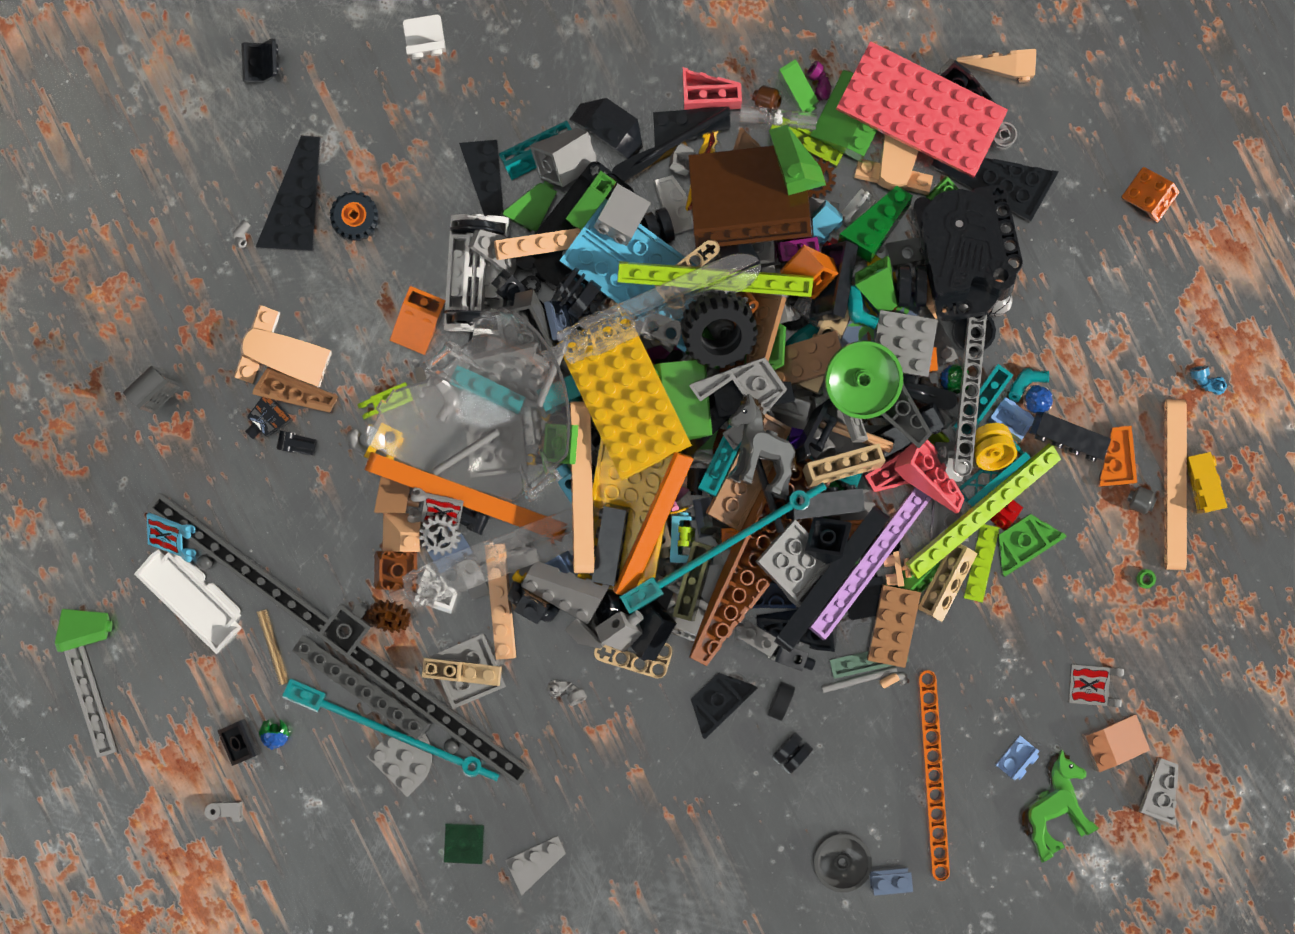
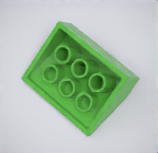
[810,70,877,162]
[653,360,712,440]

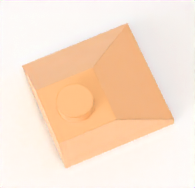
[382,513,422,552]

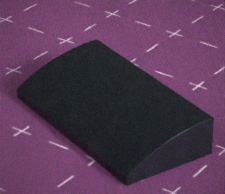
[808,241,858,321]

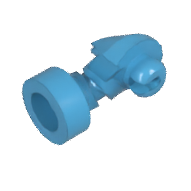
[1190,365,1227,395]

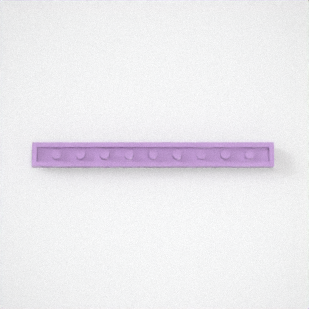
[809,487,931,640]

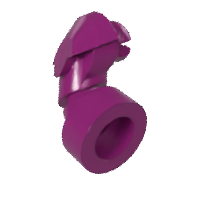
[806,61,832,101]

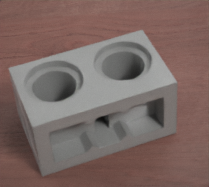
[640,310,681,348]

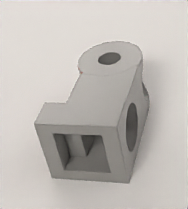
[204,801,243,822]

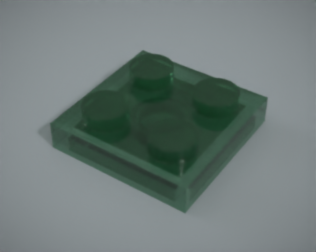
[444,823,484,864]

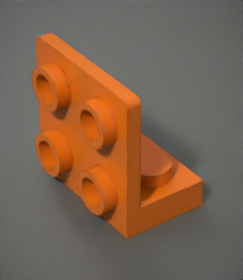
[1122,167,1179,223]

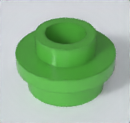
[1136,569,1156,589]

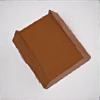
[373,551,417,590]

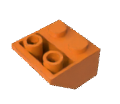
[780,245,838,300]

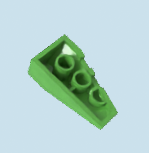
[769,125,826,195]

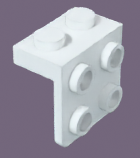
[403,15,446,59]

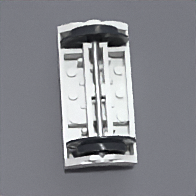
[444,214,510,334]

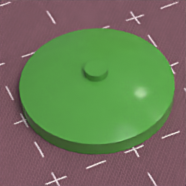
[825,340,903,419]

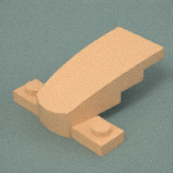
[854,134,933,195]
[234,305,330,386]

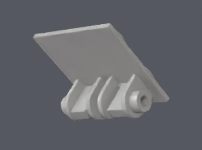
[935,442,969,482]

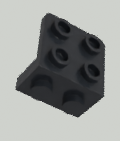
[241,38,279,83]
[848,573,884,620]

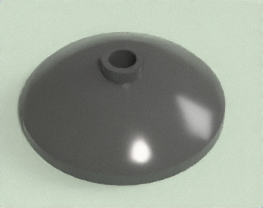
[814,834,872,892]

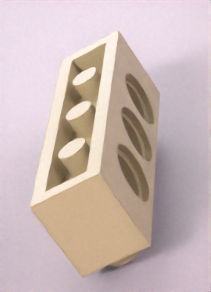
[803,443,885,488]
[918,544,977,622]

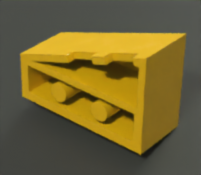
[1187,452,1228,513]

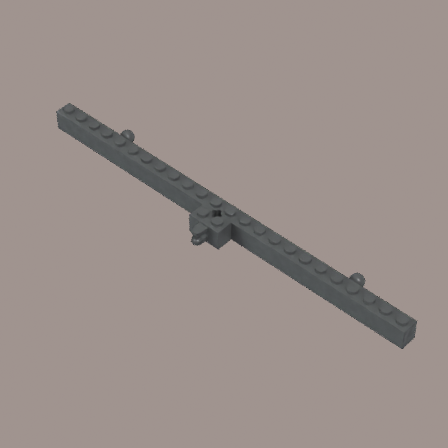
[147,493,531,785]

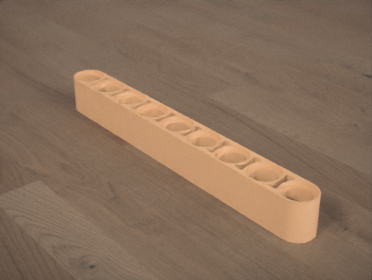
[1164,399,1187,570]
[570,401,594,573]

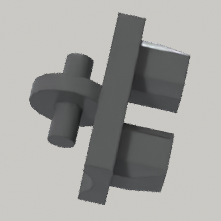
[700,515,731,544]

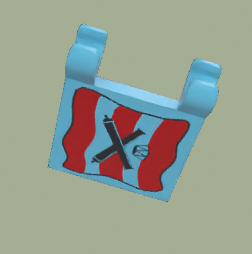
[147,513,196,562]

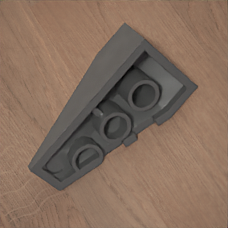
[881,384,932,448]

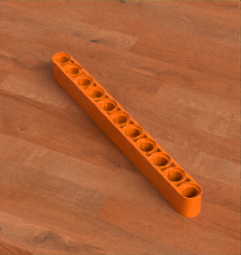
[364,452,568,542]
[917,670,950,881]

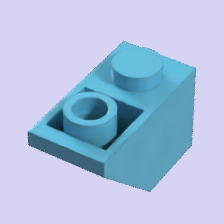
[813,200,843,245]

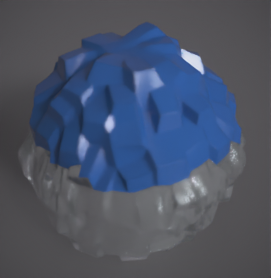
[1023,385,1053,415]

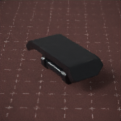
[794,398,838,463]

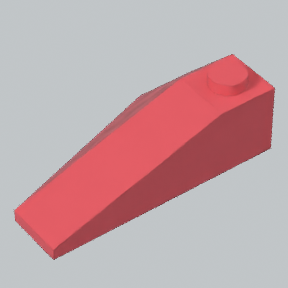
[894,440,965,513]

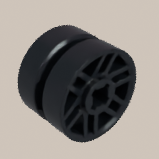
[644,207,675,243]
[596,590,631,624]
[772,732,813,774]

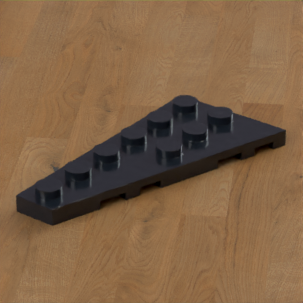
[256,136,321,252]
[931,158,1059,222]

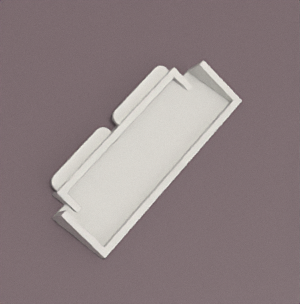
[134,549,242,654]

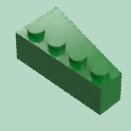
[838,186,913,263]

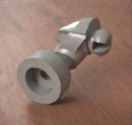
[547,680,587,706]

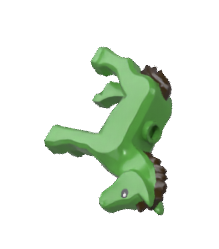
[1022,750,1099,863]

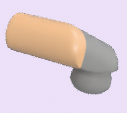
[880,672,909,689]

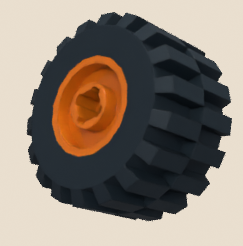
[330,191,378,241]

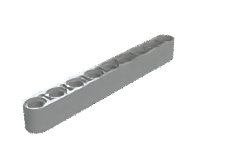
[953,309,987,477]

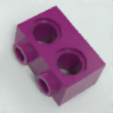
[776,237,820,262]

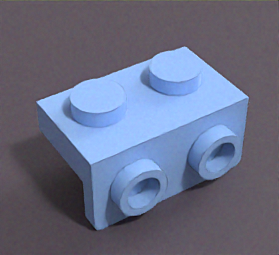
[988,397,1035,443]

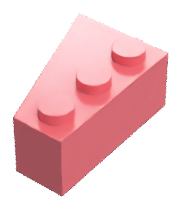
[682,67,742,110]
[863,444,911,492]

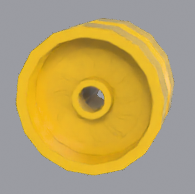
[974,423,1017,471]

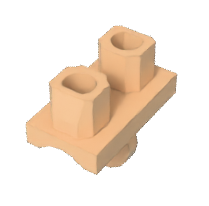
[884,551,912,587]

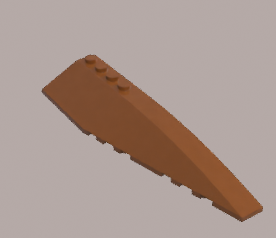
[689,458,831,666]

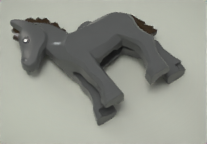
[726,394,798,500]

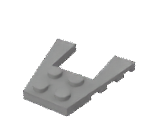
[689,357,787,450]

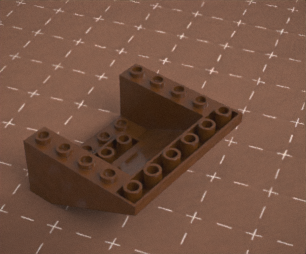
[689,142,813,251]

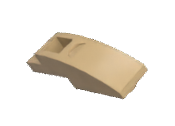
[422,658,502,686]

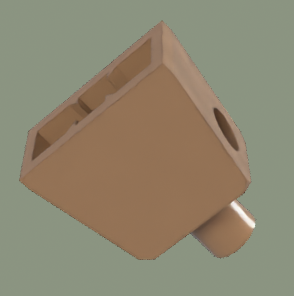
[374,477,420,514]

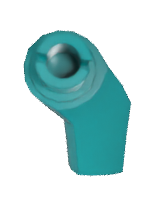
[847,285,879,329]
[785,323,819,346]
[1008,367,1049,403]

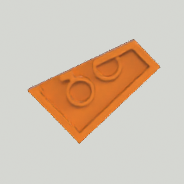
[1098,426,1137,487]

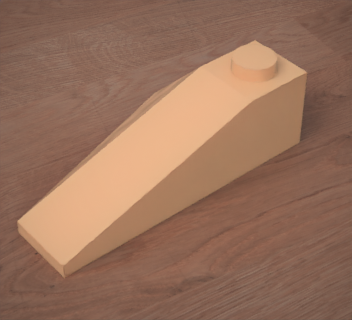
[956,49,1036,82]

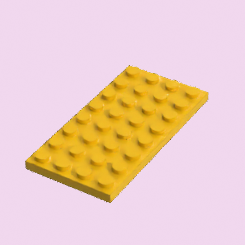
[557,309,692,480]
[577,439,673,590]

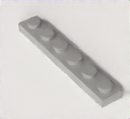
[64,646,117,758]

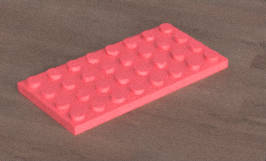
[836,41,1008,178]

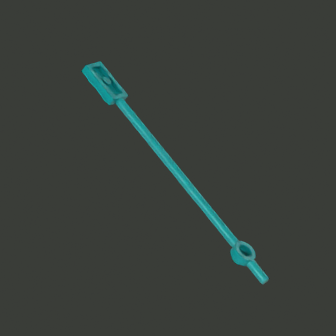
[620,482,827,614]
[282,679,500,782]

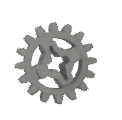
[419,513,461,556]

